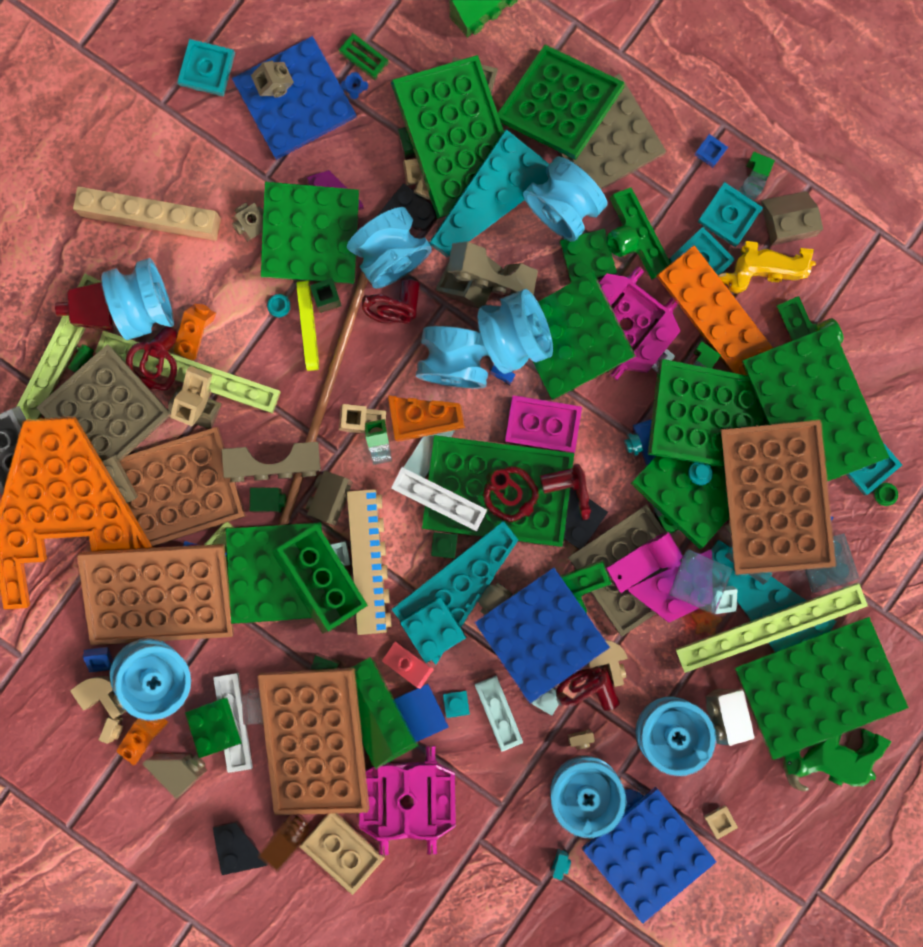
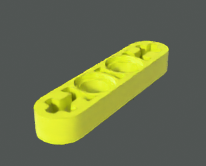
[297,281,319,371]

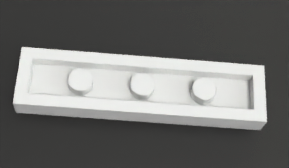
[391,467,487,531]
[214,673,253,773]

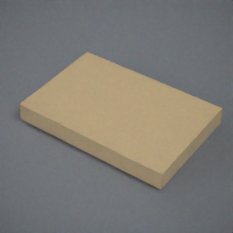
[299,813,385,895]

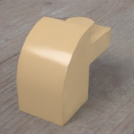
[170,366,212,426]
[339,404,386,433]
[588,639,628,687]
[70,676,127,719]

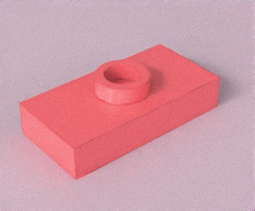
[382,642,434,689]

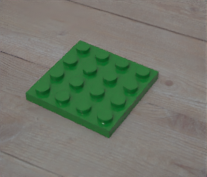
[498,45,624,160]
[260,182,359,284]
[533,272,636,400]
[630,456,730,549]
[226,523,322,624]

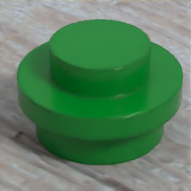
[874,483,898,506]

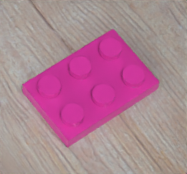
[505,395,582,453]

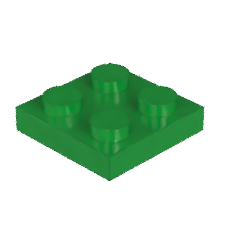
[559,229,617,283]
[185,697,242,759]

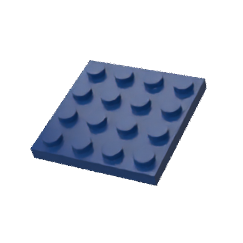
[232,36,357,160]
[475,568,610,704]
[582,786,717,924]

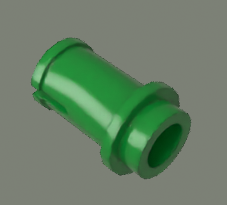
[67,344,94,373]

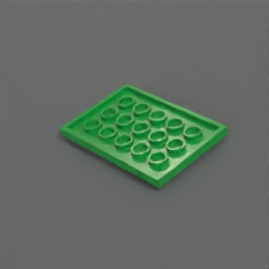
[390,55,504,219]
[742,325,890,482]
[648,359,768,468]
[422,435,574,547]
[734,617,909,760]

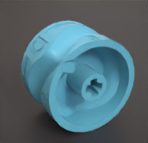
[523,156,607,242]
[347,207,432,289]
[102,258,174,340]
[478,289,553,374]
[416,326,489,389]
[110,638,191,720]
[635,696,716,776]
[550,756,626,838]

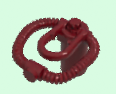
[361,280,420,324]
[126,327,178,391]
[540,464,591,520]
[483,466,539,522]
[556,667,620,711]

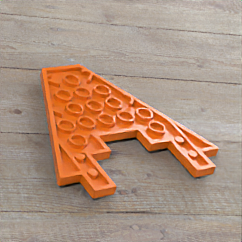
[0,417,153,609]

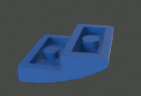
[394,683,449,742]

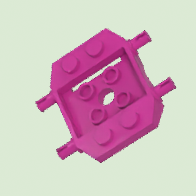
[599,266,680,381]
[359,746,456,855]

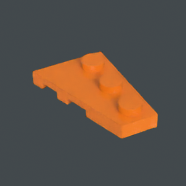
[388,395,465,442]

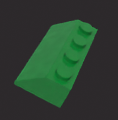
[449,0,518,38]
[272,524,368,634]
[351,657,418,769]

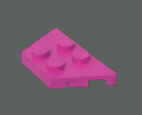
[627,549,712,623]

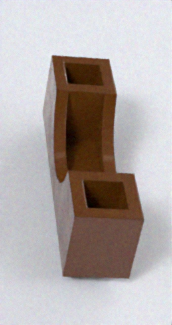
[258,814,310,873]

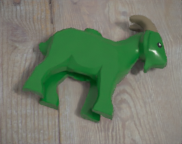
[783,728,892,791]

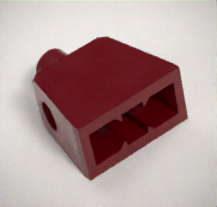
[55,282,113,330]

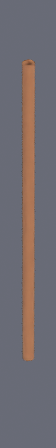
[278,272,368,525]

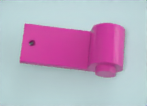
[606,531,683,593]

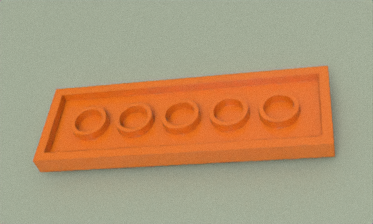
[656,245,773,376]

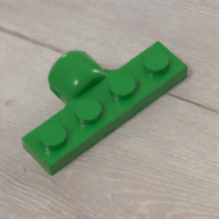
[607,187,671,280]
[776,296,844,344]
[514,560,611,614]

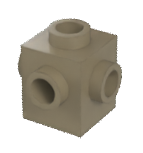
[251,61,294,97]
[232,203,263,242]

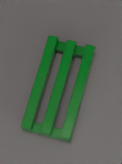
[339,33,389,80]

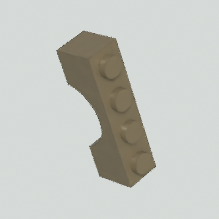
[447,241,538,295]
[222,442,321,483]

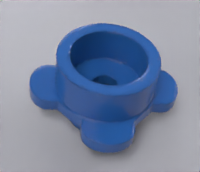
[341,72,368,99]

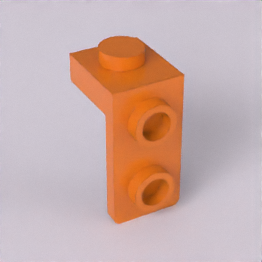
[173,303,216,361]
[117,718,168,765]

